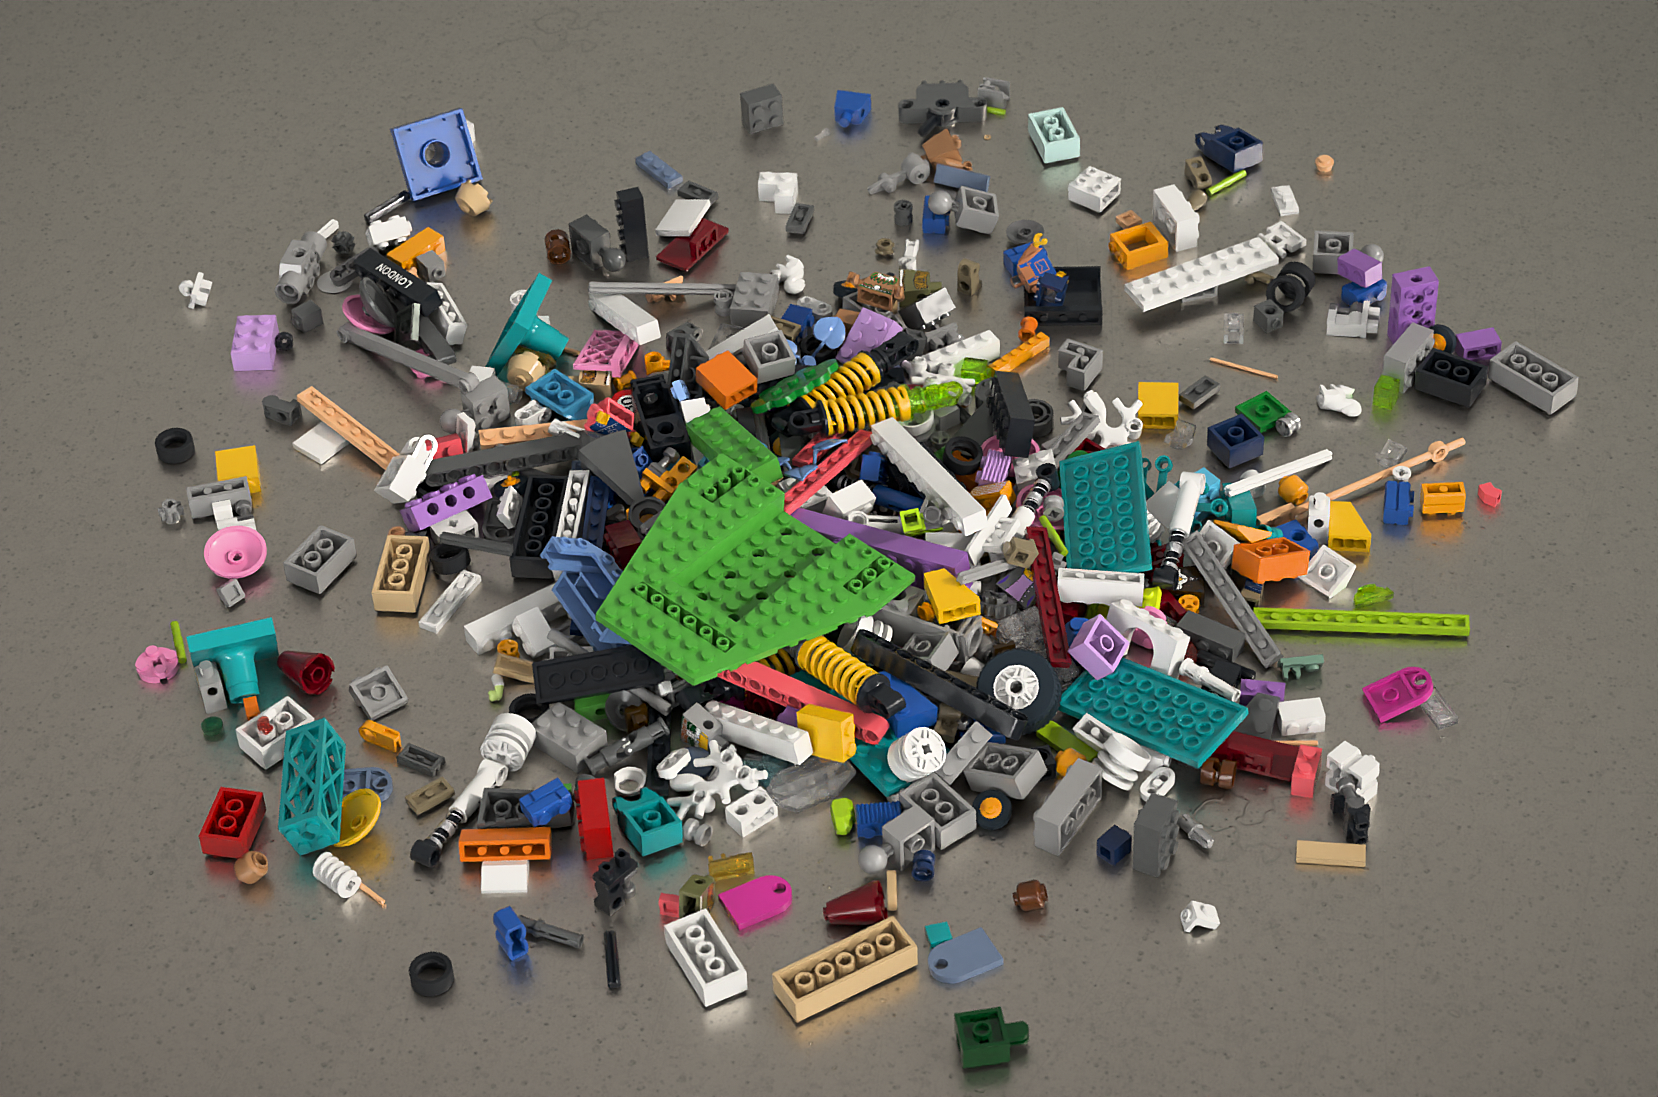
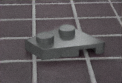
[1234,692,1280,740]

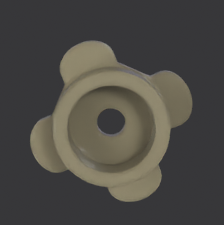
[875,238,895,255]

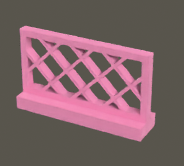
[573,330,639,378]

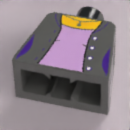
[995,566,1036,617]

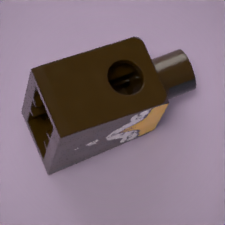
[1168,565,1205,608]

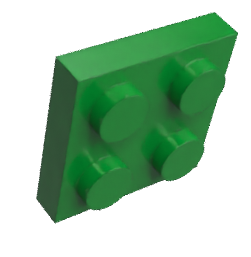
[1235,391,1291,433]

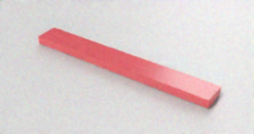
[784,429,873,515]

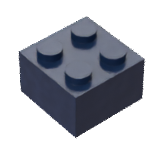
[1207,414,1264,469]

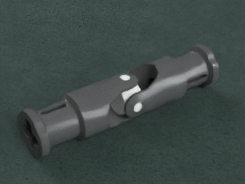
[584,717,670,776]

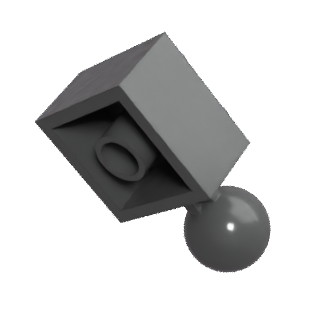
[568,214,626,272]

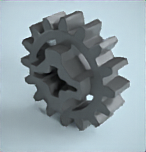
[976,591,1017,619]

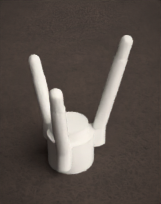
[548,419,585,461]

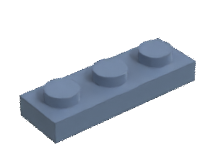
[635,151,683,189]

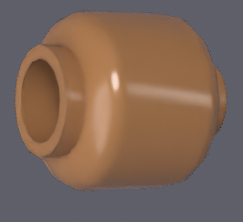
[234,851,268,884]

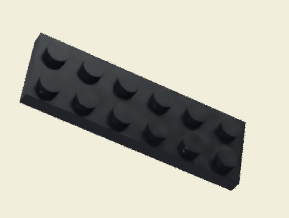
[532,645,665,706]

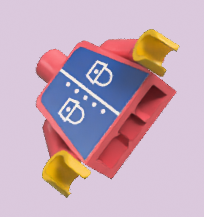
[584,397,644,447]

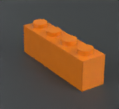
[459,827,552,862]

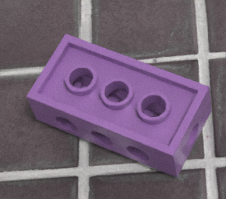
[1387,266,1439,344]
[399,474,493,532]

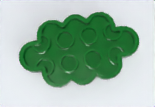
[751,359,839,414]

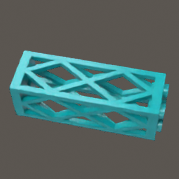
[278,717,346,856]

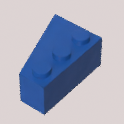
[878,670,938,738]

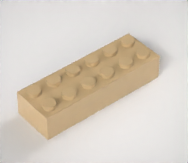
[772,916,918,1022]

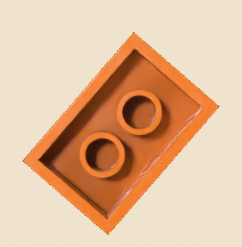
[1231,537,1310,584]

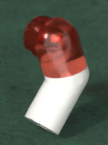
[257,707,277,735]

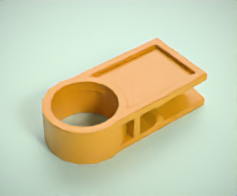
[358,720,402,753]

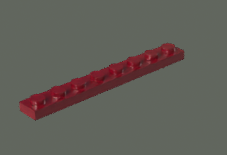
[1024,527,1072,668]

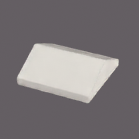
[1184,520,1240,569]
[1298,544,1356,599]
[481,860,529,894]

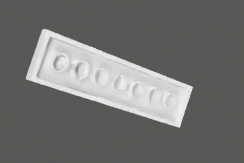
[1125,237,1279,312]

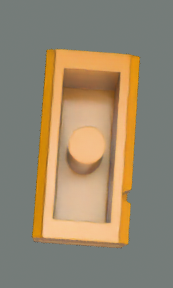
[1420,482,1466,514]

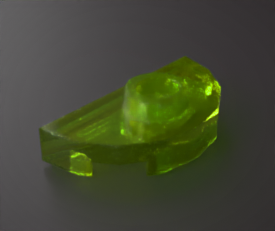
[1353,584,1394,610]

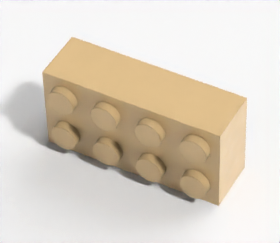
[371,535,431,612]

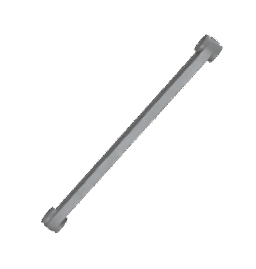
[337,322,480,394]

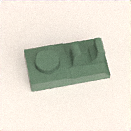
[1277,654,1324,681]

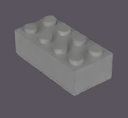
[1488,341,1579,414]
[1033,758,1102,856]

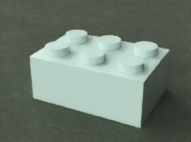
[1028,107,1080,163]

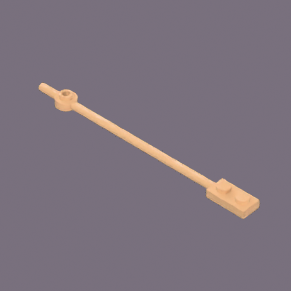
[1256,437,1465,527]

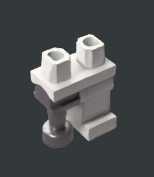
[1327,301,1380,338]
[212,499,256,531]

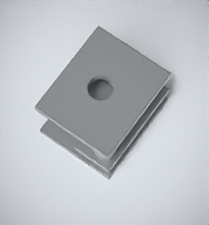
[978,77,1010,109]

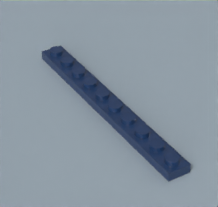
[570,476,610,636]

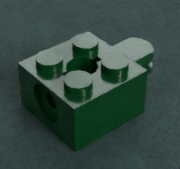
[954,1006,1029,1068]

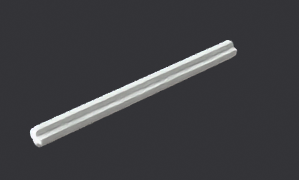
[1224,449,1332,497]

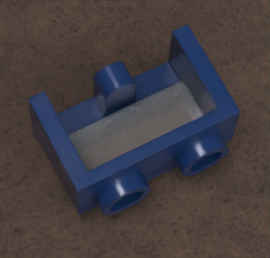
[1034,272,1069,306]

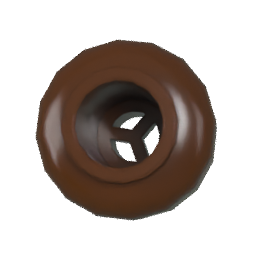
[1013,879,1048,912]

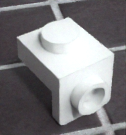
[1180,900,1220,932]

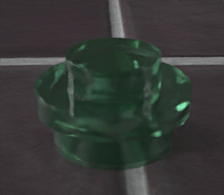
[201,716,223,736]

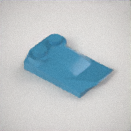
[525,369,594,421]

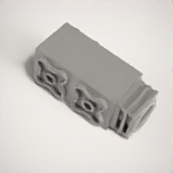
[872,585,983,664]

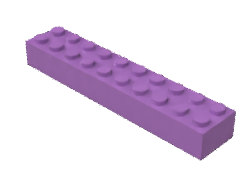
[781,508,973,590]

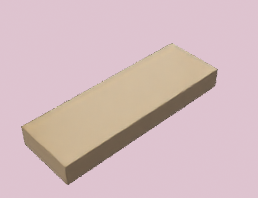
[1296,840,1366,867]

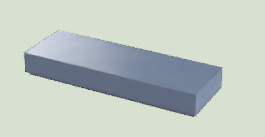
[934,164,991,192]

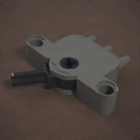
[898,80,987,137]

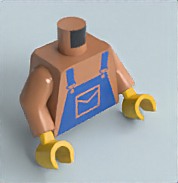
[1010,233,1069,295]

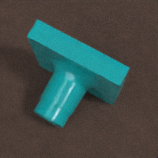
[485,273,569,376]
[186,617,279,704]

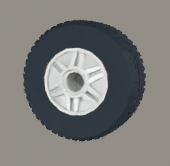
[976,648,1062,735]

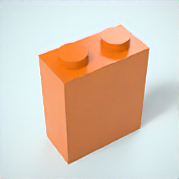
[696,350,757,410]

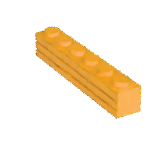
[988,332,1049,377]

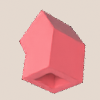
[1478,482,1502,507]

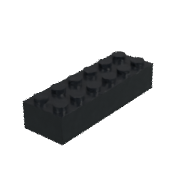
[986,371,1035,458]
[509,475,568,579]

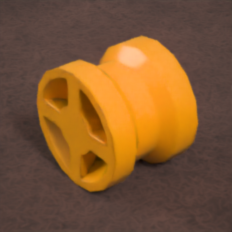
[1178,594,1199,614]
[497,639,520,658]

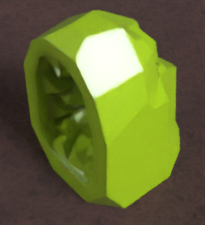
[830,797,856,835]

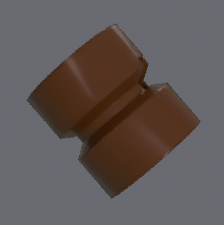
[544,229,571,265]
[1200,757,1237,790]

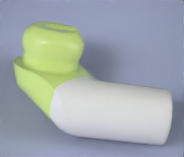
[488,674,505,702]

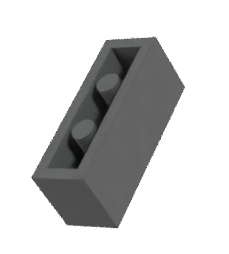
[1176,610,1245,662]

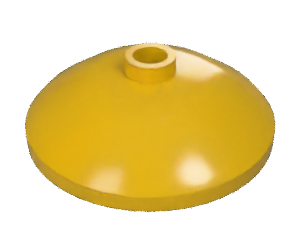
[329,788,381,847]

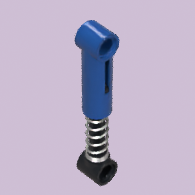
[825,469,924,513]

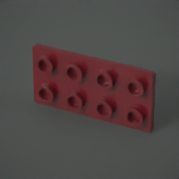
[656,218,729,272]
[1210,731,1300,781]

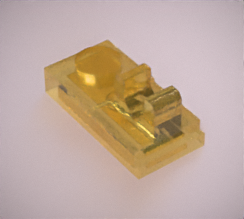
[514,346,557,374]
[708,852,755,881]

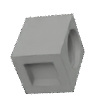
[416,250,446,283]

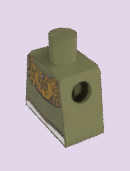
[899,269,942,307]
[679,874,716,919]

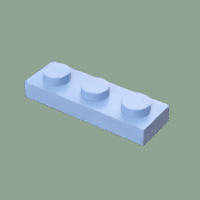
[670,380,692,402]

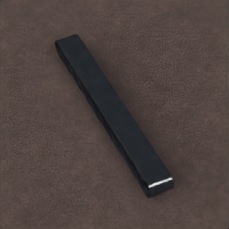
[850,629,1029,740]

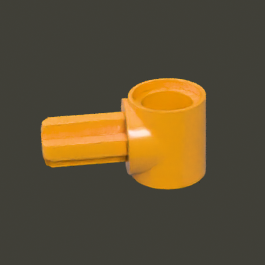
[644,352,670,376]

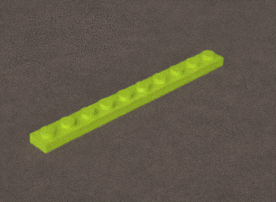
[1253,607,1470,636]

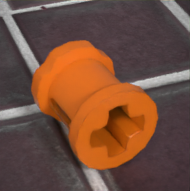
[1018,316,1038,342]

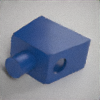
[834,90,871,127]

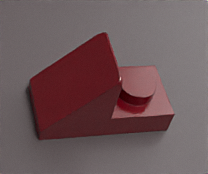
[1159,589,1187,626]

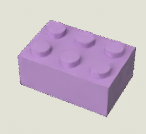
[835,307,903,365]
[231,315,279,371]

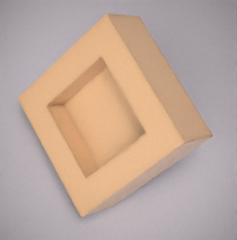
[1116,210,1142,229]

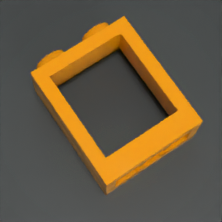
[1108,221,1168,270]

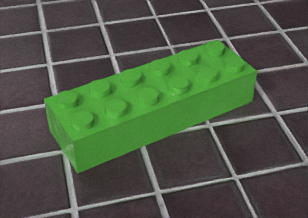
[685,406,783,484]

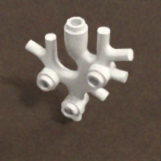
[902,356,975,407]
[1060,390,1143,449]
[667,740,768,821]

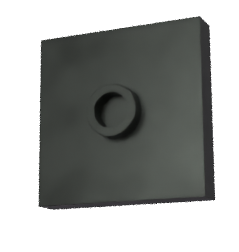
[394,303,420,348]

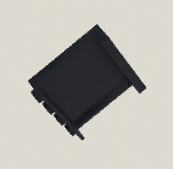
[1024,266,1103,326]

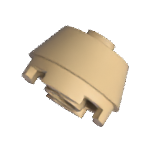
[455,179,493,216]
[507,351,546,391]

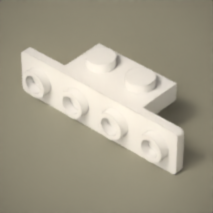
[965,494,1021,566]

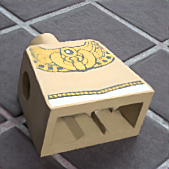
[568,363,613,400]

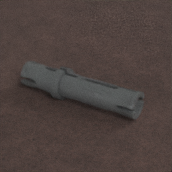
[518,915,584,949]

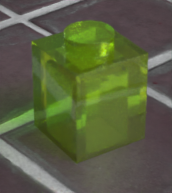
[961,357,991,387]
[1373,374,1400,410]

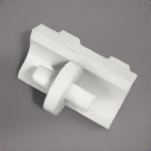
[179,272,212,309]

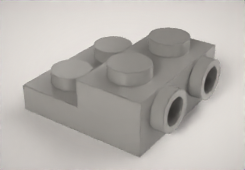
[349,665,409,721]

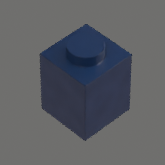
[1097,824,1132,866]

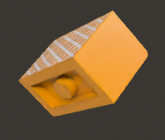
[969,480,1017,511]

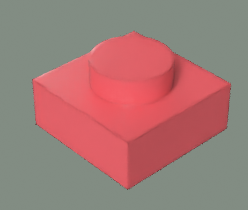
[658,893,679,918]

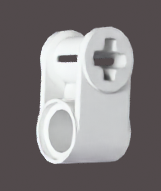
[514,400,552,426]

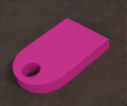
[1362,667,1433,723]
[718,875,792,931]

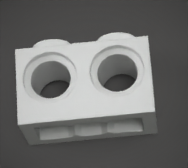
[725,786,778,838]

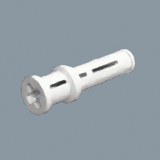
[1179,658,1241,702]

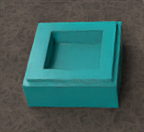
[925,921,953,948]

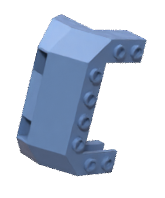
[540,536,632,651]

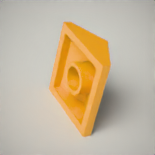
[1213,519,1272,543]

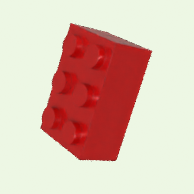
[574,778,614,860]
[199,787,266,858]

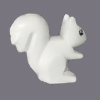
[769,255,805,294]
[1316,384,1361,417]

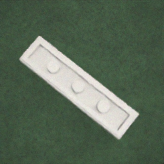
[418,570,481,634]

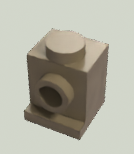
[1002,537,1039,569]

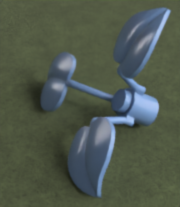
[786,317,845,366]
[778,439,848,481]

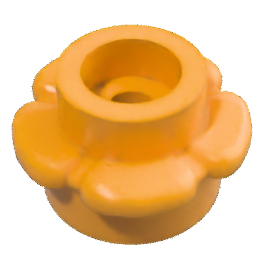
[917,602,936,622]

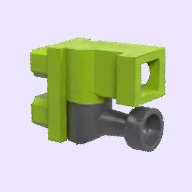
[900,506,943,537]

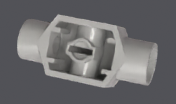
[275,231,327,304]

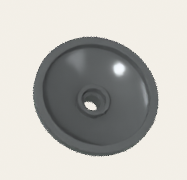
[359,277,396,328]

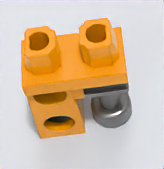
[640,447,698,503]

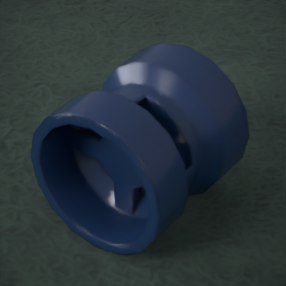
[912,850,935,882]

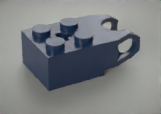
[1195,124,1263,173]

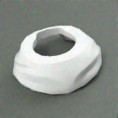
[614,767,647,796]

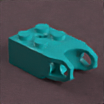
[612,787,683,857]

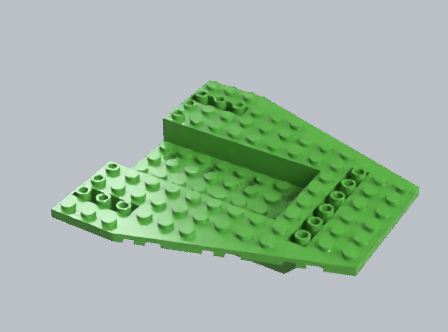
[596,453,915,686]

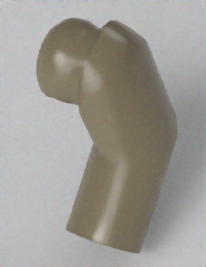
[1244,271,1274,285]

